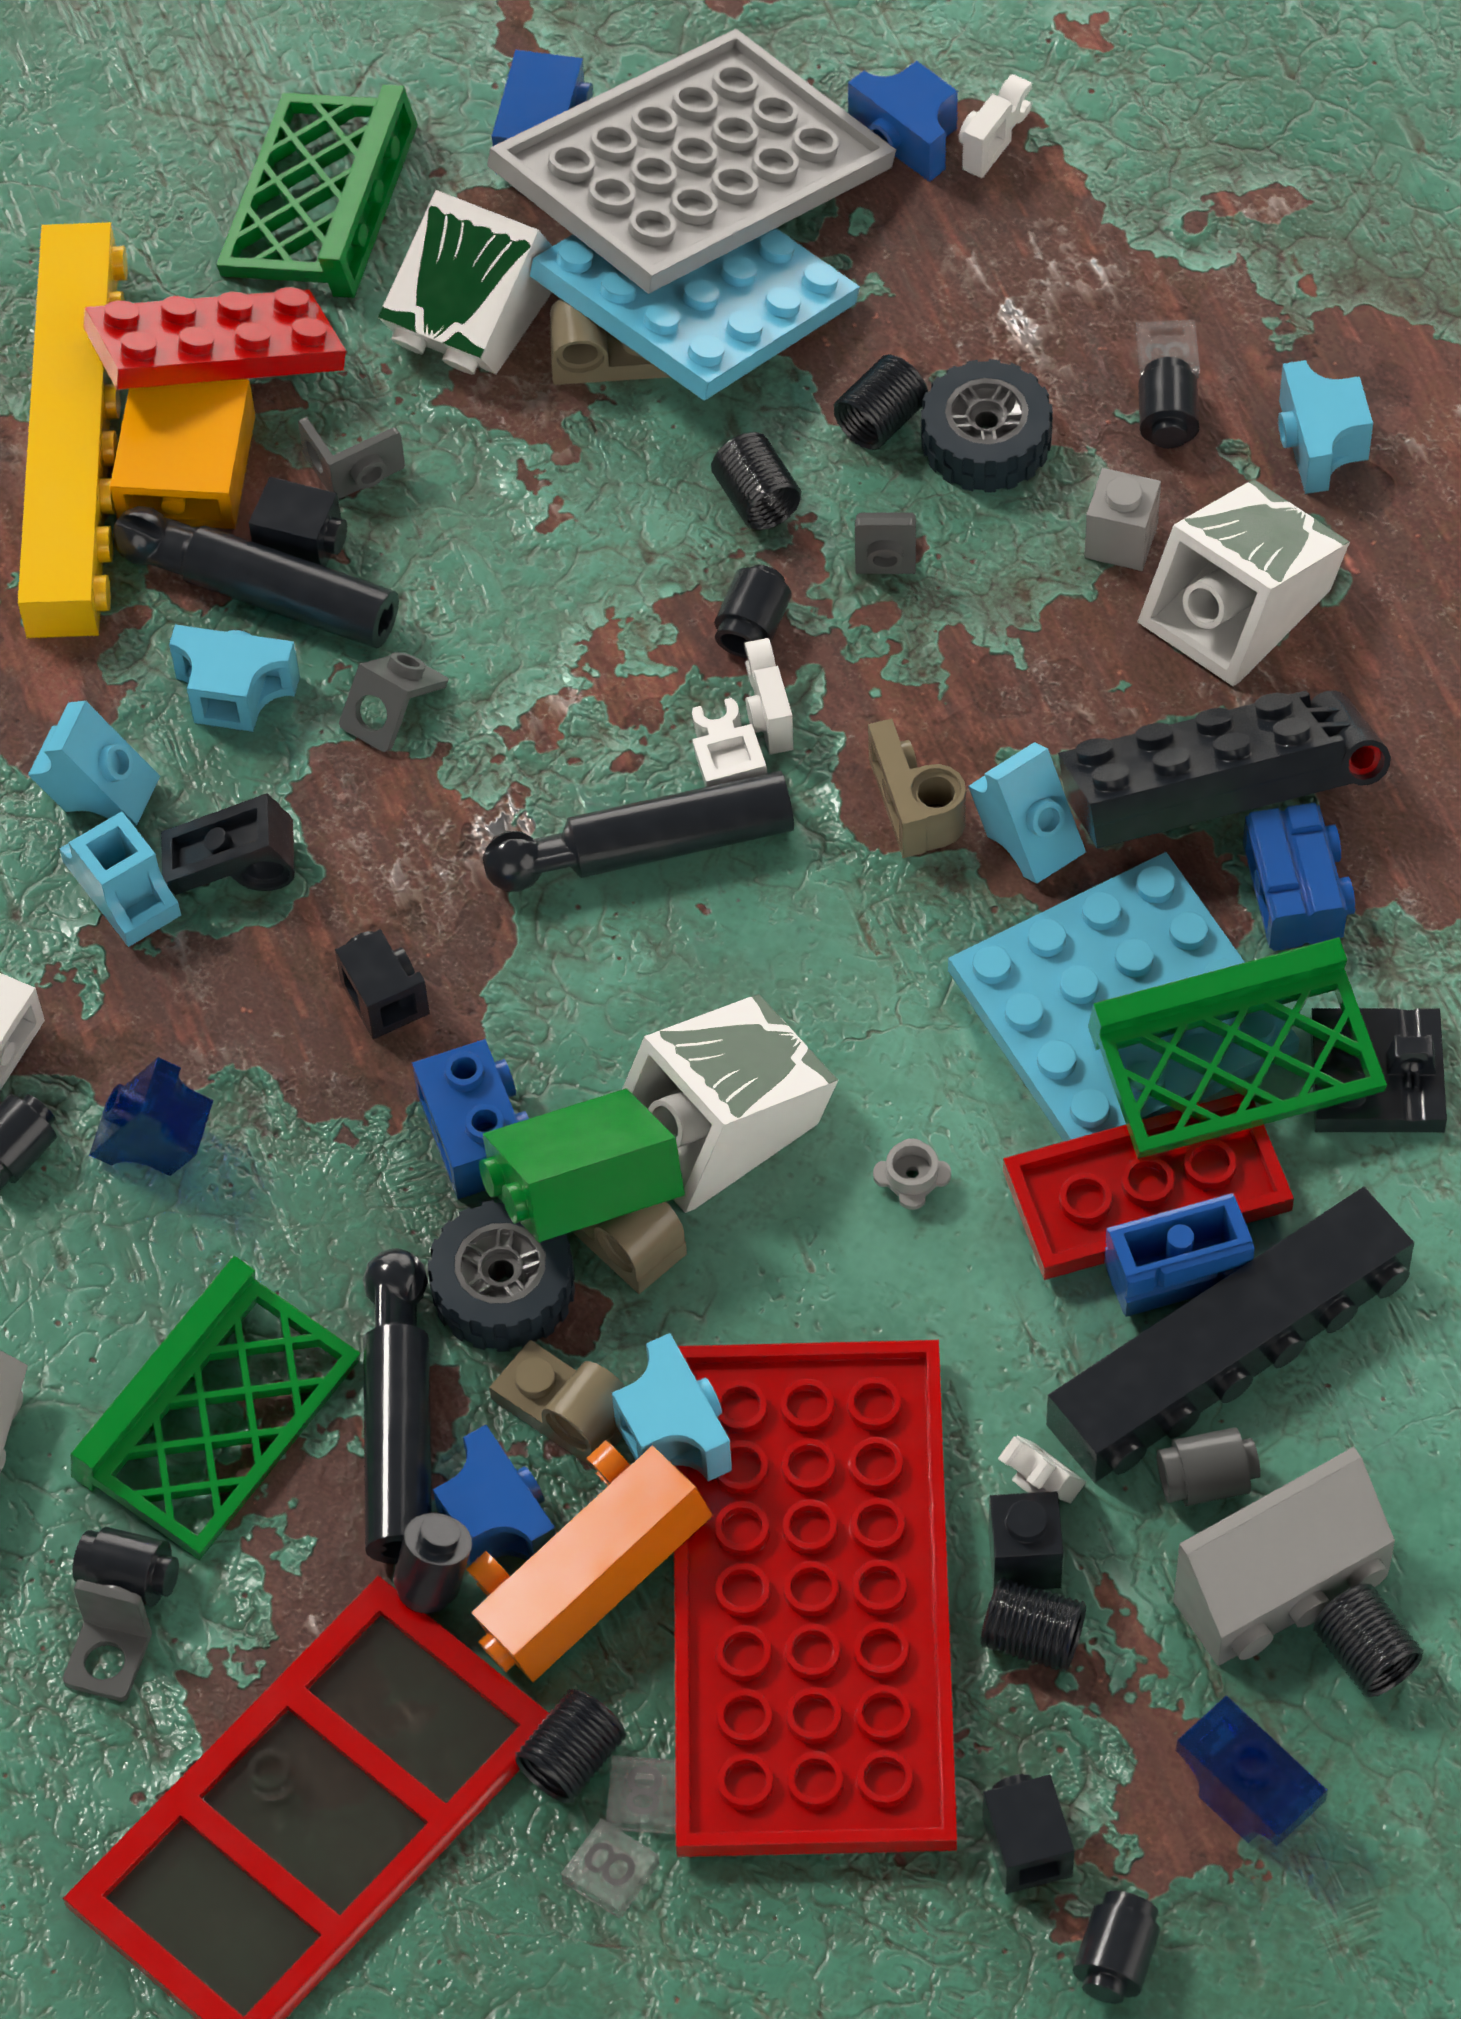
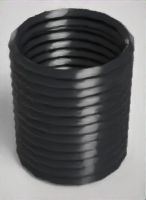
[834,354,928,450]
[711,432,802,530]
[980,1577,1086,1673]
[1313,1584,1424,1697]
[515,1689,626,1803]

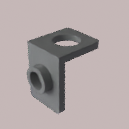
[298,417,405,500]
[855,513,916,574]
[339,652,449,752]
[63,1580,152,1702]

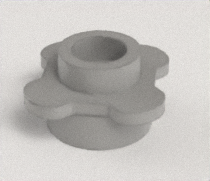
[873,1138,951,1210]

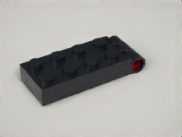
[1058,690,1391,849]

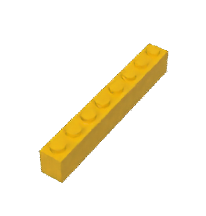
[18,222,128,638]

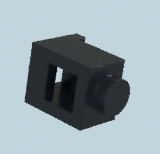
[335,929,430,1040]

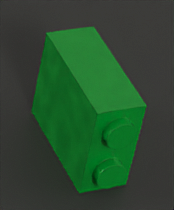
[479,1088,685,1242]

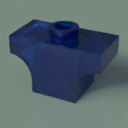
[89,1057,214,1176]
[1176,1695,1328,1846]

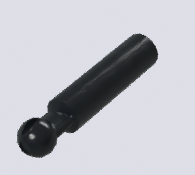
[113,506,399,649]
[482,770,794,892]
[363,1248,432,1564]

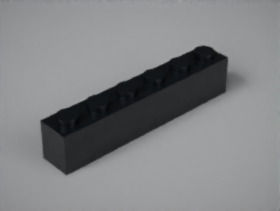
[1046,1186,1414,1483]

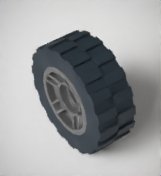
[921,359,1053,493]
[428,1200,575,1352]

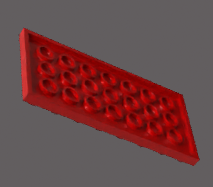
[674,1340,957,1857]

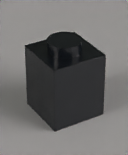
[248,477,347,567]
[989,1491,1063,1591]
[982,1774,1075,1894]

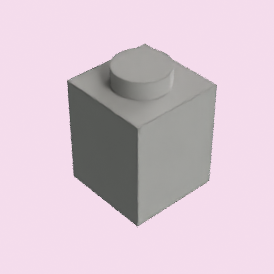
[1084,468,1161,571]

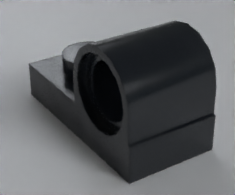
[161,793,295,895]

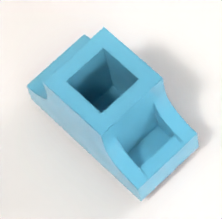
[1278,360,1373,494]
[169,625,300,732]
[28,700,160,826]
[968,742,1086,884]
[59,811,181,947]
[612,1333,732,1481]

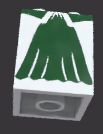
[378,190,552,375]
[1137,479,1350,686]
[622,994,838,1213]

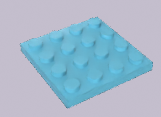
[530,228,860,401]
[948,852,1300,1142]

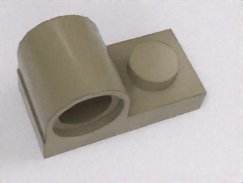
[550,299,670,385]
[868,719,966,858]
[573,1202,687,1294]
[489,1340,625,1470]

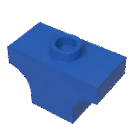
[848,60,958,182]
[433,1425,556,1566]

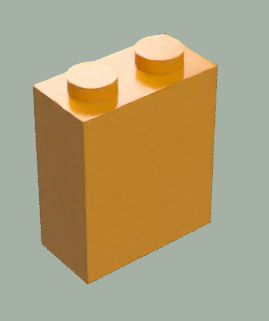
[110,379,256,529]

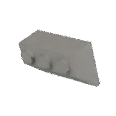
[1173,1447,1395,1666]

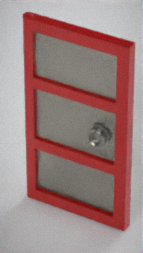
[63,1575,550,2019]

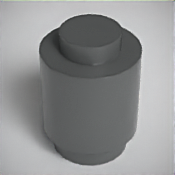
[1157,1427,1261,1506]

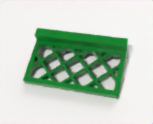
[216,85,418,298]
[1088,937,1387,1159]
[71,1255,361,1560]

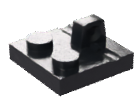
[1310,1008,1447,1133]

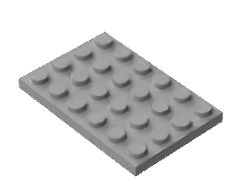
[487,29,896,294]

